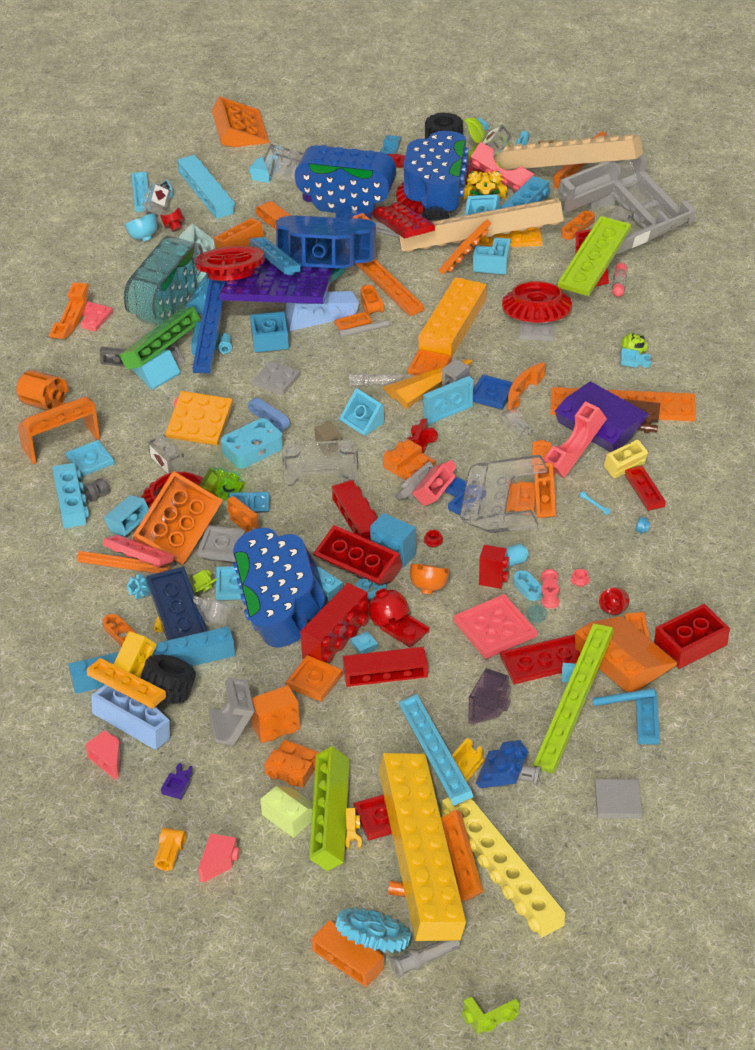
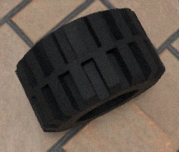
[425,112,463,139]
[141,654,196,704]

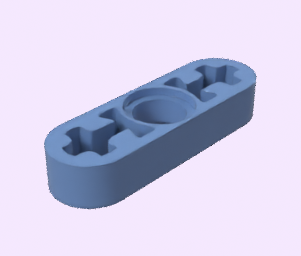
[248,397,290,432]

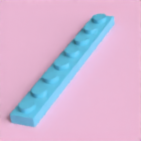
[398,694,473,806]

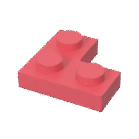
[81,301,113,331]

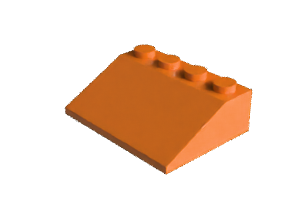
[212,96,269,147]
[133,471,223,565]
[575,616,677,692]

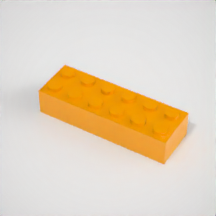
[418,277,487,357]

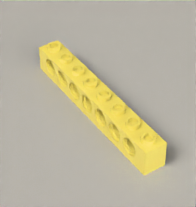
[441,797,565,938]

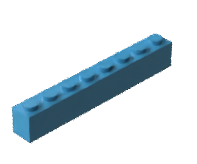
[68,626,235,694]

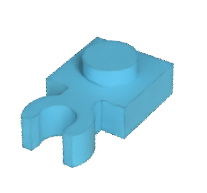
[620,348,651,368]

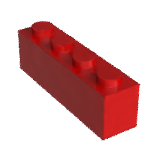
[332,480,377,541]
[343,647,428,687]

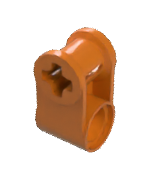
[361,285,384,315]

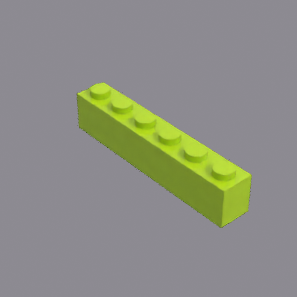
[309,746,350,871]

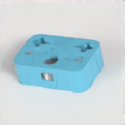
[221,418,283,469]

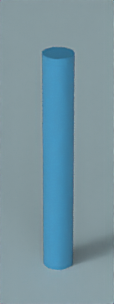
[593,688,656,706]

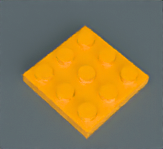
[165,391,233,446]

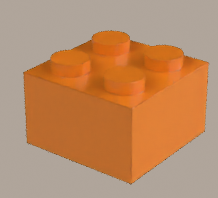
[251,685,300,743]

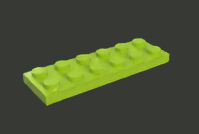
[558,216,631,296]

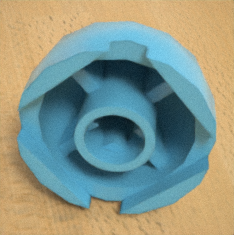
[124,213,158,242]

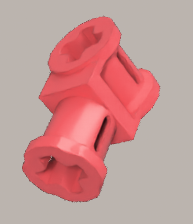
[541,569,560,608]

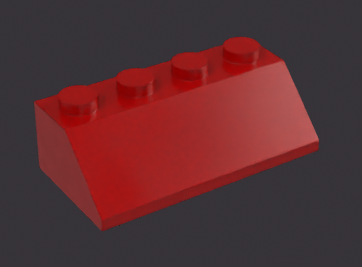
[313,525,402,585]

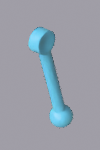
[580,491,611,515]

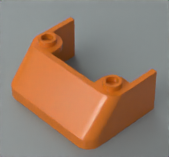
[18,397,100,464]

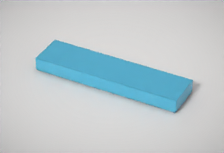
[131,172,151,212]

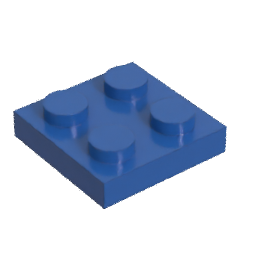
[473,374,513,409]

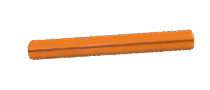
[77,551,171,573]

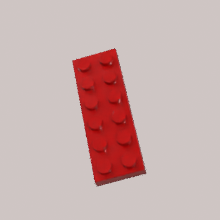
[372,202,435,239]

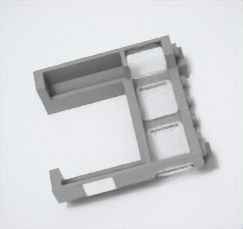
[558,154,698,255]

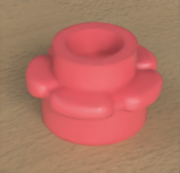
[571,569,590,587]

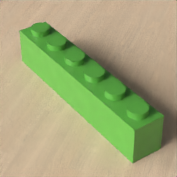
[119,306,201,370]

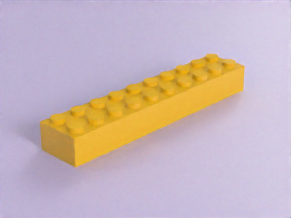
[379,753,466,941]

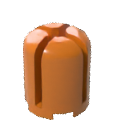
[16,370,69,410]

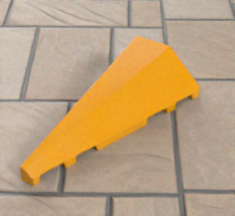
[383,359,472,409]

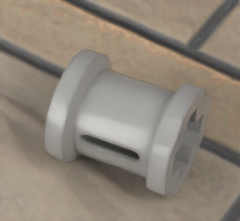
[517,764,542,786]

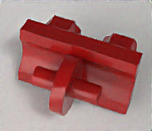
[407,418,438,453]

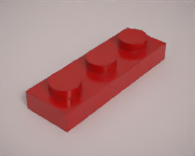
[625,466,666,511]

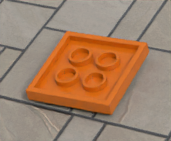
[438,219,492,274]

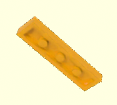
[87,658,166,709]

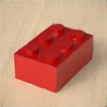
[654,603,730,669]

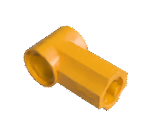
[154,827,186,871]

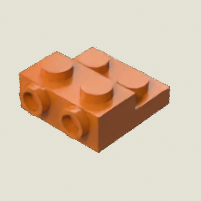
[383,439,436,480]
[264,740,320,788]

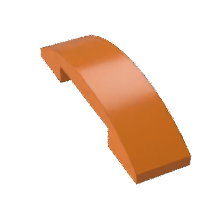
[49,282,89,339]
[508,362,546,415]

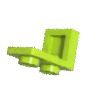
[461,996,519,1034]

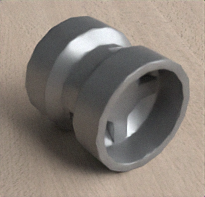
[83,478,109,502]

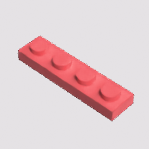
[104,535,173,567]

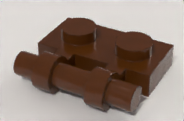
[624,399,661,434]

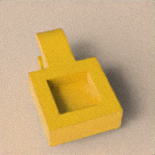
[345,808,362,849]

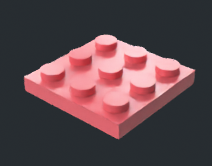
[453,594,537,659]

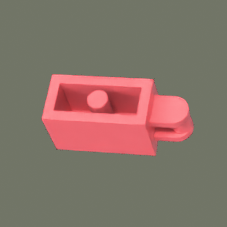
[412,460,456,506]

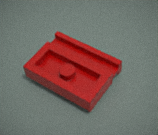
[380,614,429,648]

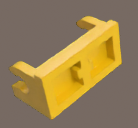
[113,631,157,678]
[452,738,485,782]

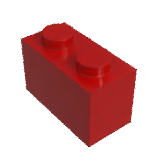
[479,545,510,589]

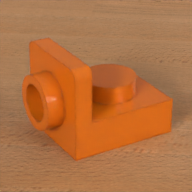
[532,440,551,465]

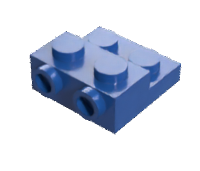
[476,740,528,788]

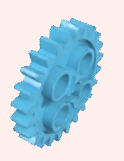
[335,907,411,953]

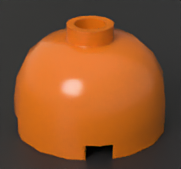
[410,563,450,594]

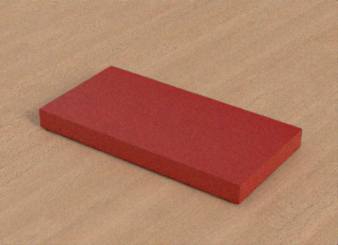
[500,634,581,685]

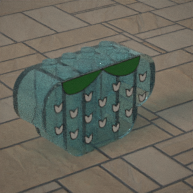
[124,236,203,324]

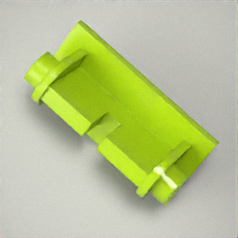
[189,569,217,597]

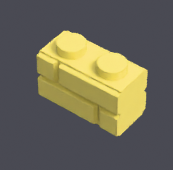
[604,440,648,479]

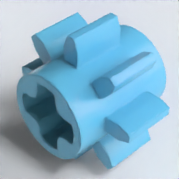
[127,574,150,599]

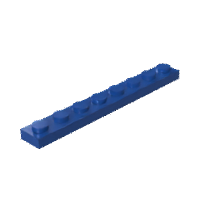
[192,279,226,373]

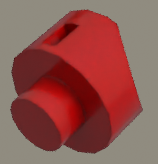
[160,208,185,232]
[599,587,630,615]

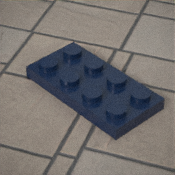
[146,566,208,640]

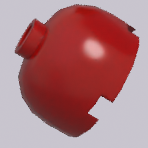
[368,588,410,626]

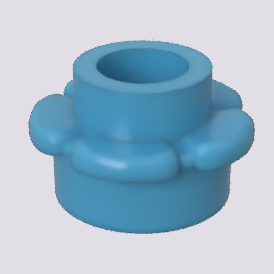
[635,516,651,535]

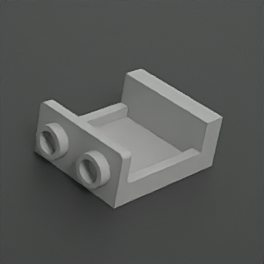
[209,677,255,745]

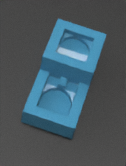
[380,135,401,154]
[228,492,269,512]

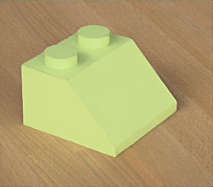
[261,786,313,838]

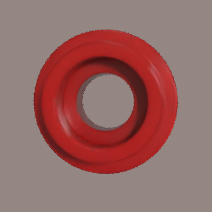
[424,530,443,547]

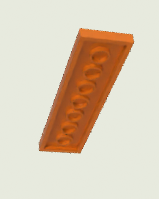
[550,387,696,421]

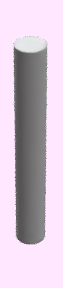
[339,320,389,337]

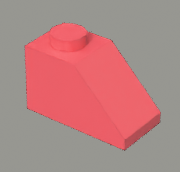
[85,730,121,780]
[198,833,240,882]

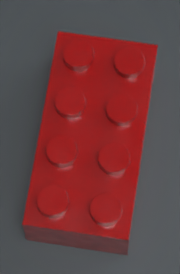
[300,583,369,663]

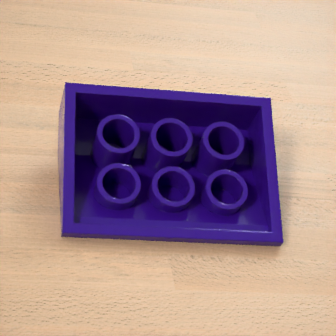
[555,381,649,452]

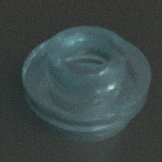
[527,605,547,623]

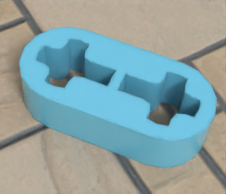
[514,570,542,601]

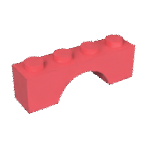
[469,142,535,193]
[543,401,607,478]

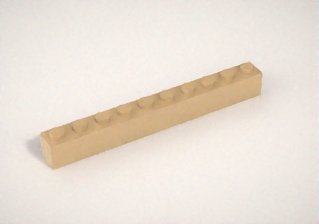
[494,133,643,170]
[399,198,563,252]

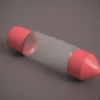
[612,263,627,297]

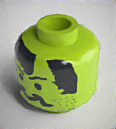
[621,333,648,355]

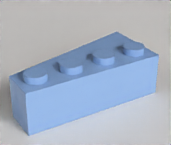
[284,291,359,331]
[92,685,170,750]

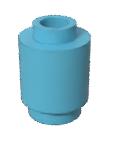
[507,543,529,567]

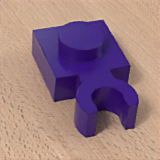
[161,763,193,800]

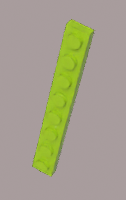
[533,623,614,774]

